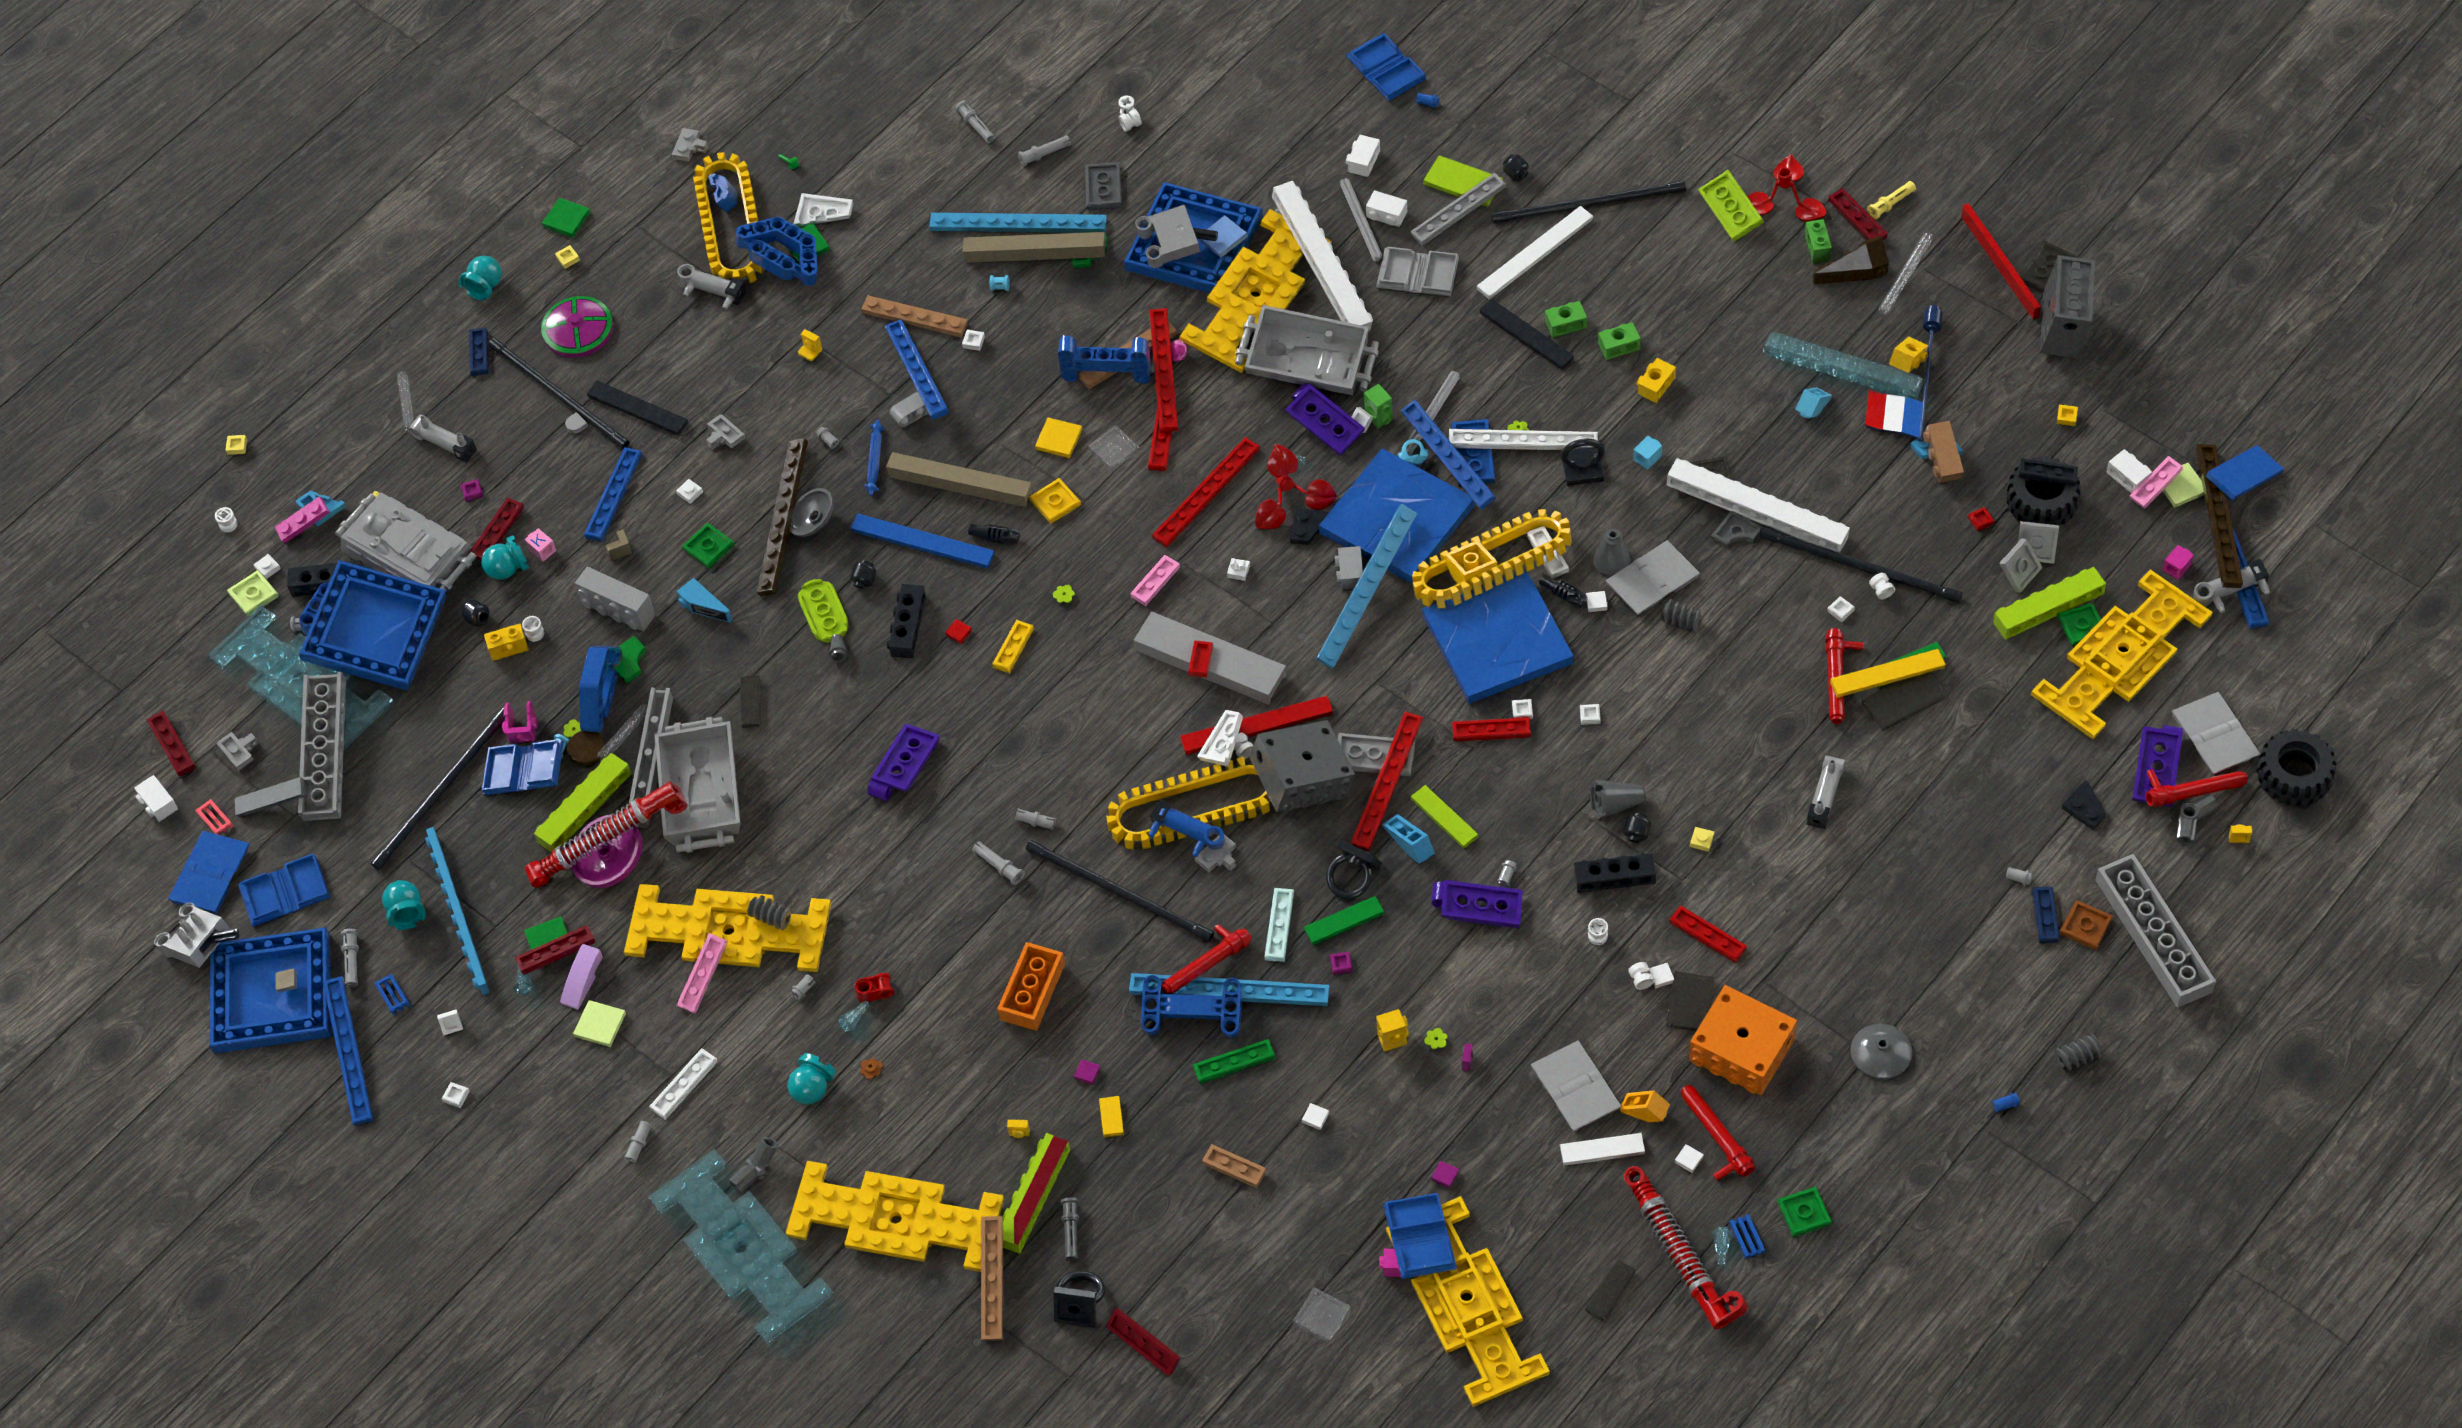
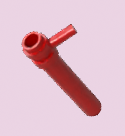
[1825,628,1864,724]
[2145,769,2248,808]
[1161,924,1252,994]
[1680,1085,1756,1182]

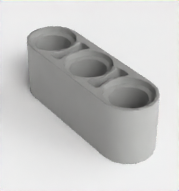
[890,392,943,427]

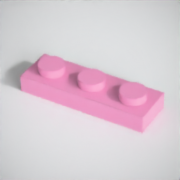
[2130,456,2184,509]
[1130,555,1180,606]

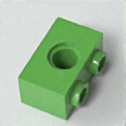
[1805,219,1832,263]
[1545,301,1587,338]
[1598,322,1641,360]
[1364,384,1393,428]

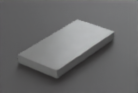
[1338,733,1415,776]

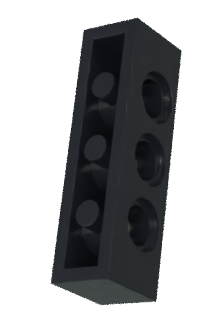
[287,560,364,597]
[887,584,926,659]
[1574,853,1656,893]

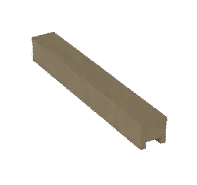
[962,232,1106,263]
[886,452,1032,507]

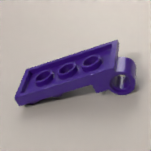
[1285,383,1365,456]
[867,723,940,801]
[2132,725,2183,807]
[1431,880,1523,928]

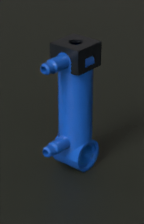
[1149,800,1225,857]

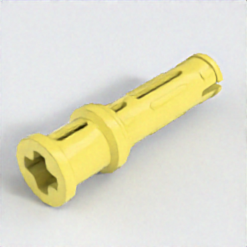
[1867,181,1916,220]

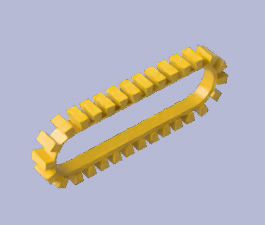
[693,152,765,283]
[1412,509,1572,608]
[1106,757,1271,850]

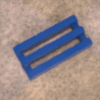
[374,974,410,1015]
[1729,1214,1765,1259]

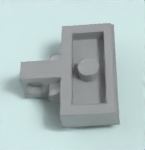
[672,128,708,162]
[706,414,745,450]
[217,732,259,771]
[1195,835,1236,873]

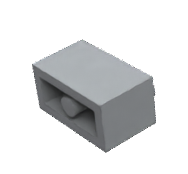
[1335,546,1363,590]

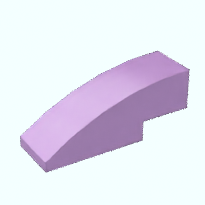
[560,944,603,1010]

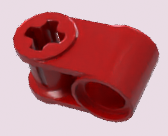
[855,973,895,1003]

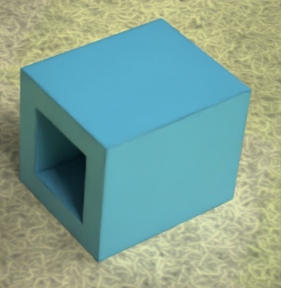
[1633,436,1662,470]

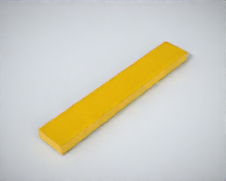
[1830,649,1946,698]

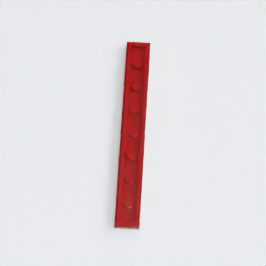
[1961,203,2041,319]
[1149,308,1178,433]
[1152,437,1260,548]
[1180,695,1333,755]
[1351,712,1423,852]

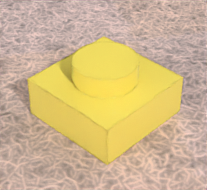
[555,245,580,269]
[226,435,247,455]
[1690,827,1714,852]

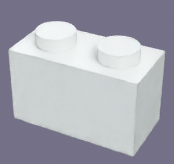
[1346,135,1380,177]
[1366,190,1407,227]
[2106,449,2152,493]
[134,775,178,822]

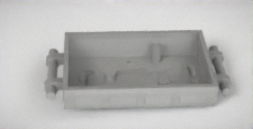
[1235,305,1379,395]
[335,493,476,591]
[655,717,741,853]

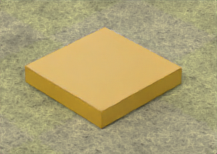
[1035,418,1082,458]
[1029,478,1081,524]

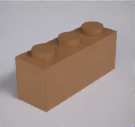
[1923,421,1964,483]

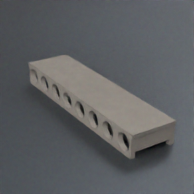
[1134,611,1286,705]
[298,672,346,821]

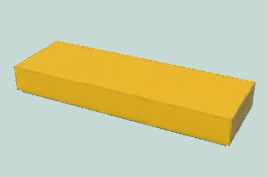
[992,620,1034,673]

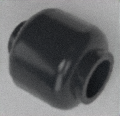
[1503,154,1529,181]
[850,560,877,589]
[462,600,490,627]
[1623,813,1651,843]

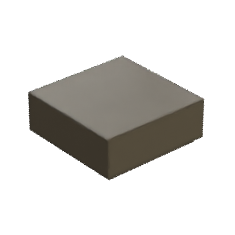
[276,968,297,993]

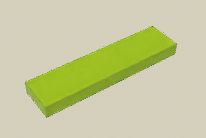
[1411,785,1478,849]

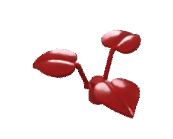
[1747,154,1826,221]
[1255,444,1337,529]

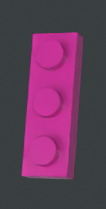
[275,496,330,543]

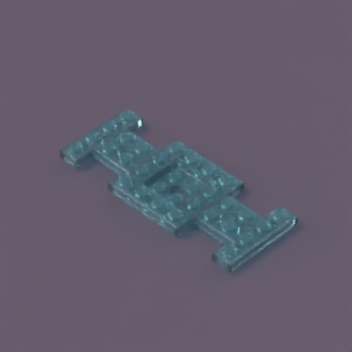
[208,605,394,751]
[648,1149,834,1344]

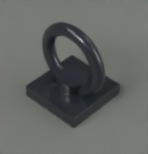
[1560,438,1605,486]
[1326,840,1382,899]
[1053,1271,1105,1328]

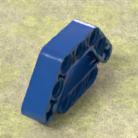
[735,217,817,286]
[579,645,621,733]

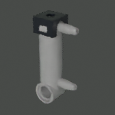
[677,264,746,310]
[408,415,477,463]
[2193,559,2270,613]
[1806,755,1845,829]

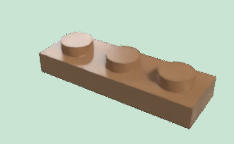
[1202,1144,1266,1188]

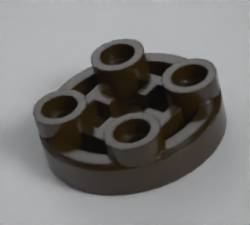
[567,731,607,768]

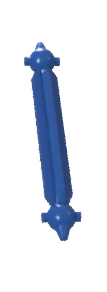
[864,419,885,496]

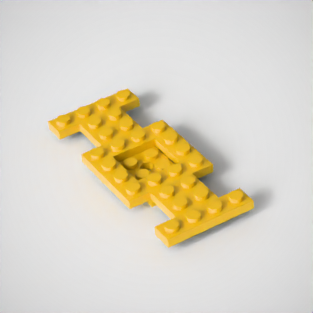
[1179,209,1332,373]
[2031,570,2213,739]
[624,884,831,972]
[785,1161,1004,1272]
[1386,1196,1550,1407]

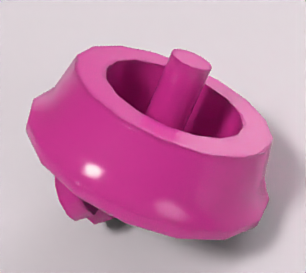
[1170,340,1187,362]

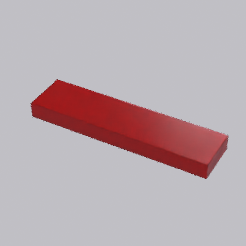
[1148,407,1173,471]
[1452,717,1531,742]
[1669,905,1747,963]

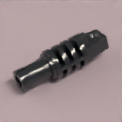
[968,523,1020,544]
[1539,573,1588,607]

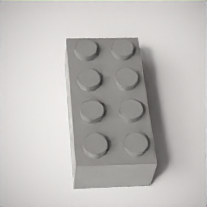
[575,567,656,632]

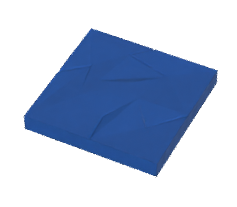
[1124,182,1263,293]
[1319,449,1475,584]
[299,560,447,691]
[1422,569,1574,704]
[210,927,331,1054]

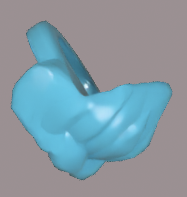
[1398,439,1429,466]

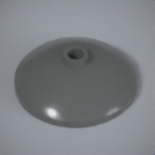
[789,488,834,537]
[1851,1024,1912,1080]

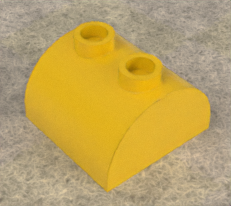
[1445,540,1497,584]

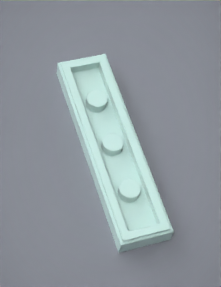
[1265,888,1294,962]

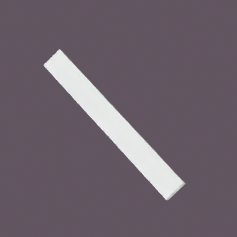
[1477,206,1593,300]
[1449,429,1598,450]

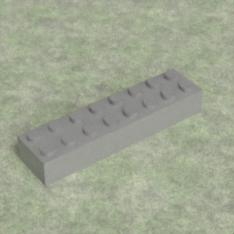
[2096,854,2216,1008]

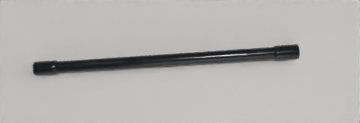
[1491,180,1686,223]
[488,337,630,449]
[1761,527,1963,603]
[371,708,505,870]
[1026,840,1214,942]

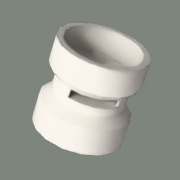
[1118,109,1142,132]
[215,507,238,532]
[1869,573,1895,600]
[522,616,544,642]
[1233,733,1254,759]
[1588,918,1608,945]
[1629,962,1654,990]

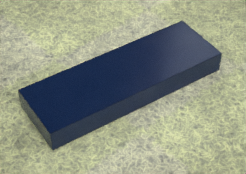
[469,327,489,376]
[2032,886,2060,943]

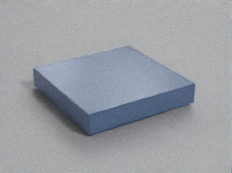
[1199,215,1248,258]

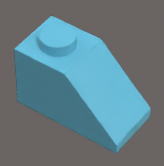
[1795,387,1833,419]

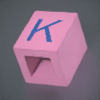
[525,528,556,562]

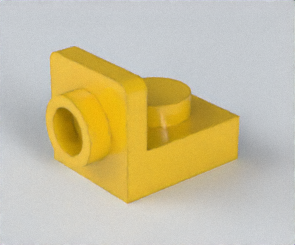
[798,329,822,361]

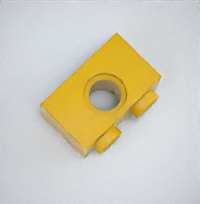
[1889,337,1928,373]
[1636,358,1676,403]
[484,624,529,661]
[1376,1009,1409,1052]

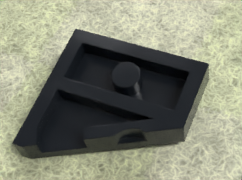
[1290,508,1329,545]
[2062,780,2106,831]

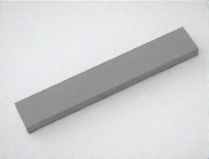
[1411,173,1506,246]

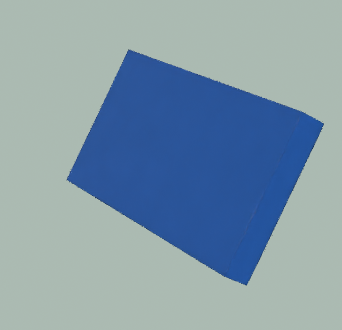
[1451,419,1495,486]
[2206,445,2284,500]

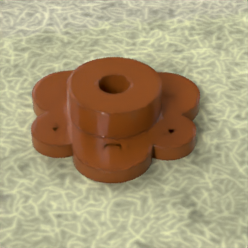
[860,1058,883,1080]

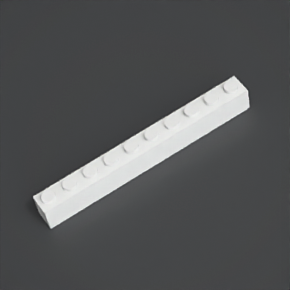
[1272,181,1373,331]
[1666,458,1850,553]

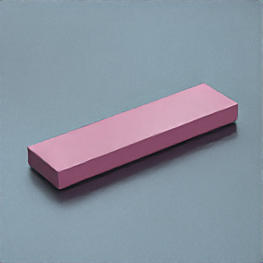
[676,933,728,1014]

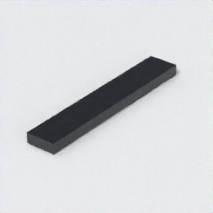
[1480,299,1574,370]
[587,381,688,436]

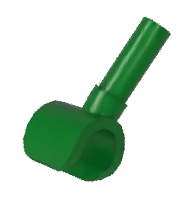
[778,154,800,170]

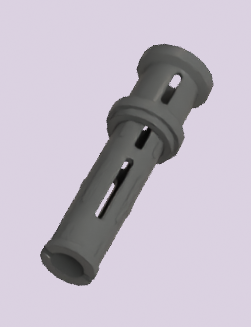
[1061,1197,1080,1261]

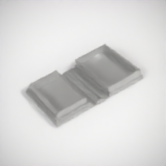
[1376,247,1459,296]
[1605,540,1700,615]
[2172,692,2260,775]
[1531,1040,1621,1132]

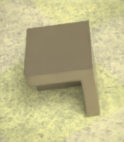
[606,529,632,561]

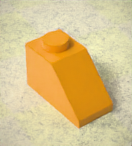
[1619,1091,1670,1123]

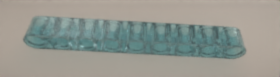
[1763,332,1925,400]

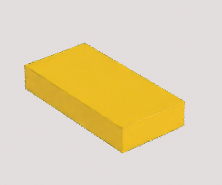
[1099,1096,1124,1138]

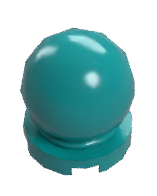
[458,255,502,301]
[481,535,529,580]
[382,880,426,930]
[787,1053,836,1105]

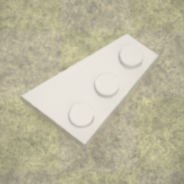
[794,193,854,227]
[1197,710,1243,766]

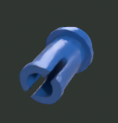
[1416,93,1439,108]
[1992,1092,2020,1113]

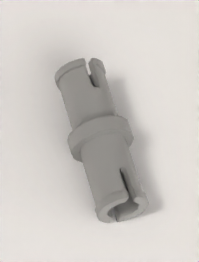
[1015,808,1056,830]
[624,1121,652,1163]

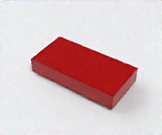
[1188,640,1214,678]

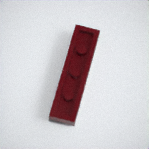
[1828,188,1888,240]
[469,497,524,561]
[146,711,196,777]
[515,925,596,975]
[1106,1308,1181,1376]

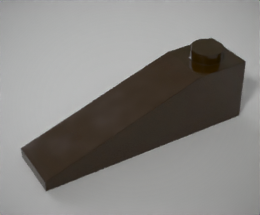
[1812,235,1889,284]

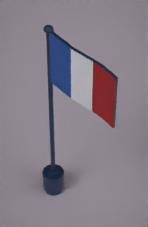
[1865,305,1943,442]

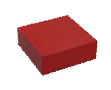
[1968,507,1994,531]
[945,619,972,644]

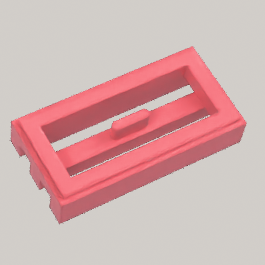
[195,799,234,835]

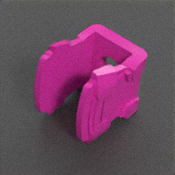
[502,701,538,744]

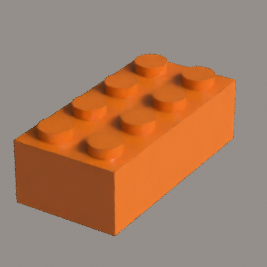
[997,942,1065,1031]

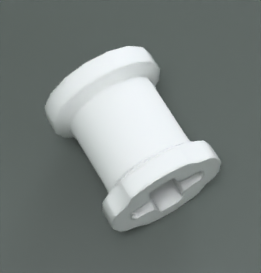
[1119,96,1134,115]

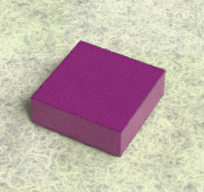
[460,479,484,502]
[1330,952,1353,975]
[1462,1043,1473,1071]
[1074,1059,1100,1085]
[1431,1161,1459,1188]

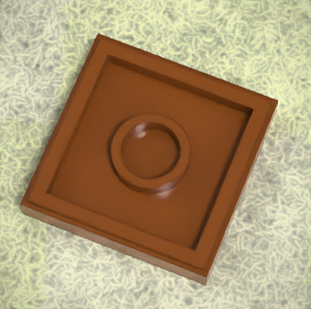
[2059,900,2113,950]

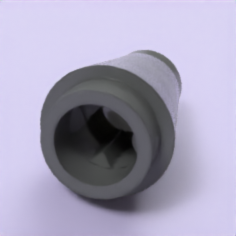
[829,634,848,662]

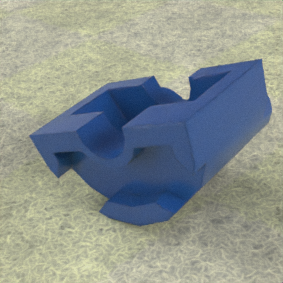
[708,174,738,212]

